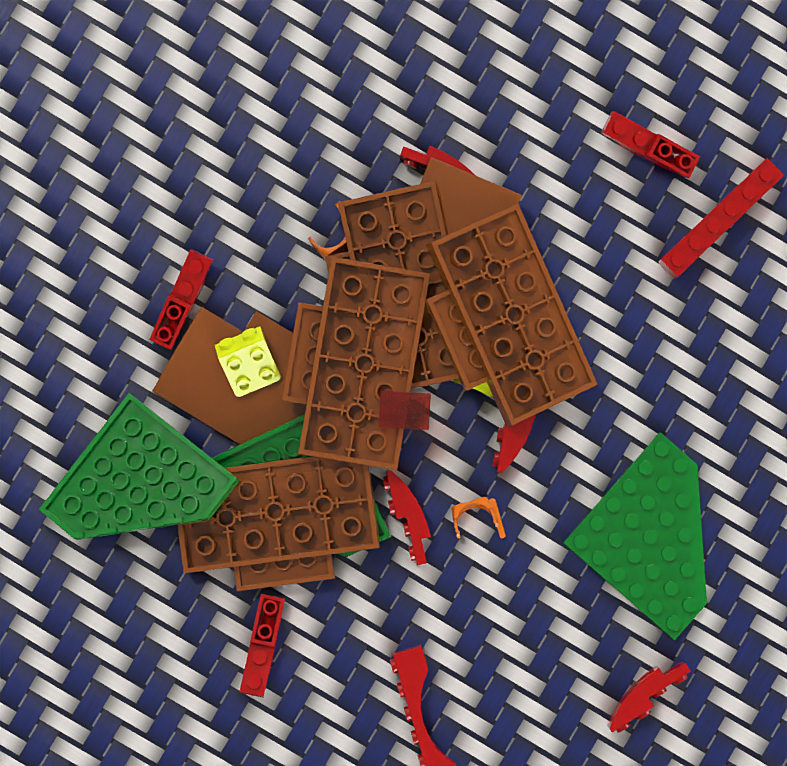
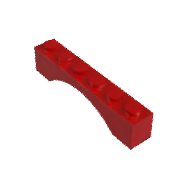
[658,158,784,279]
[390,645,457,766]

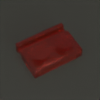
[378,391,431,430]

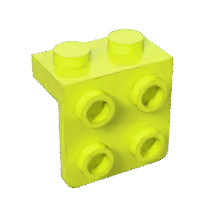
[215,326,281,397]

